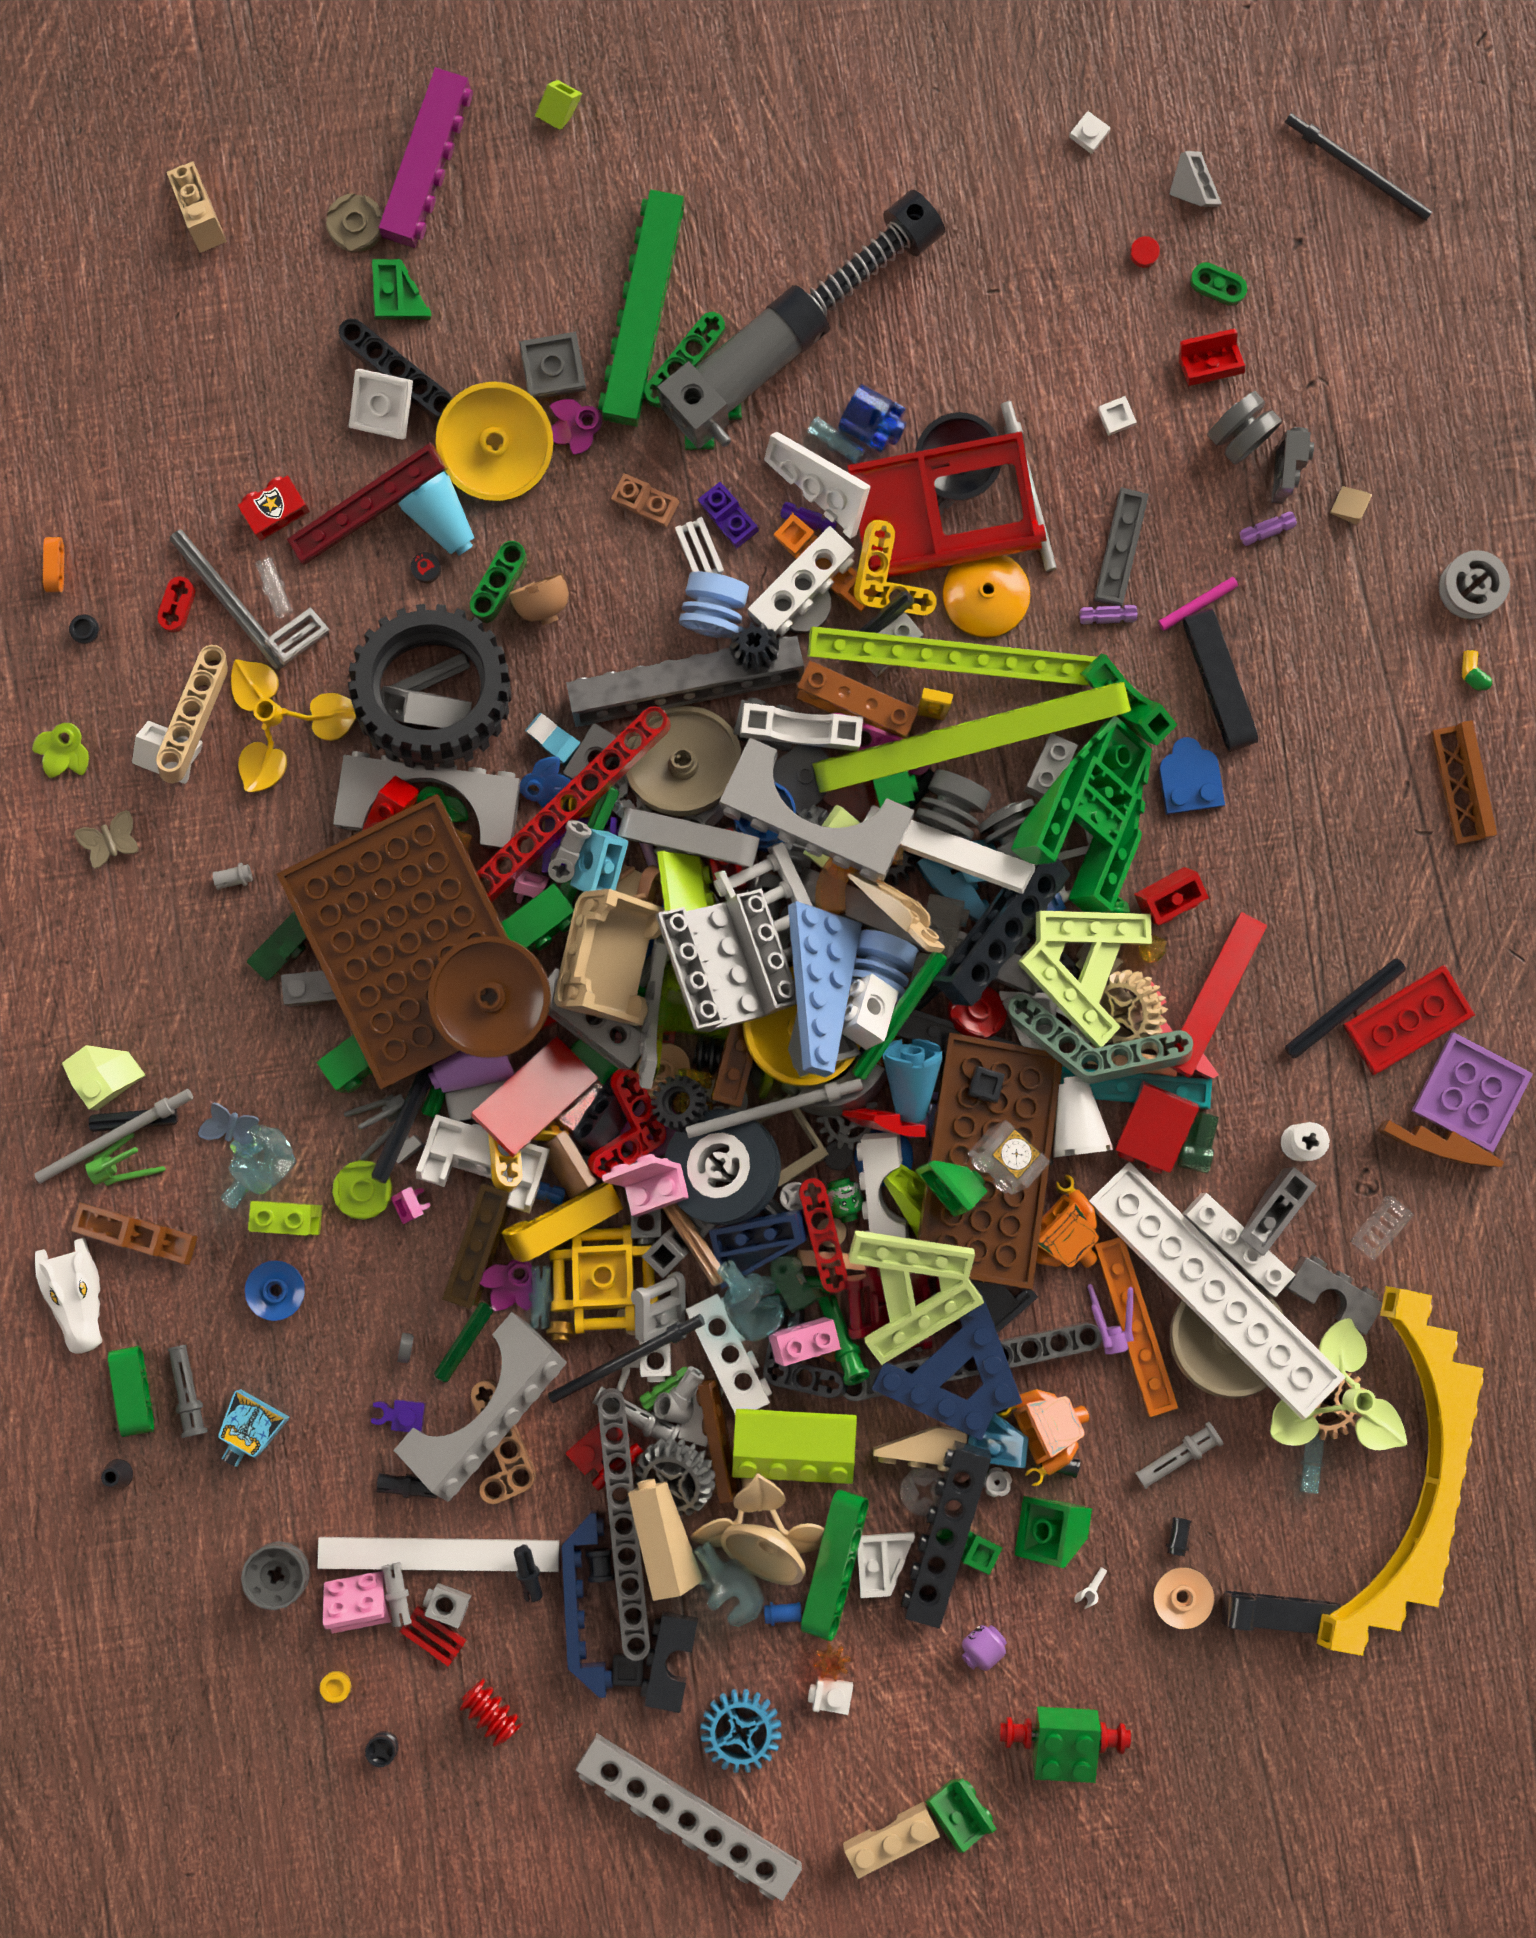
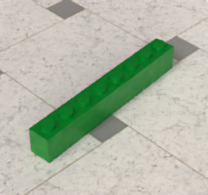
[598,189,685,427]

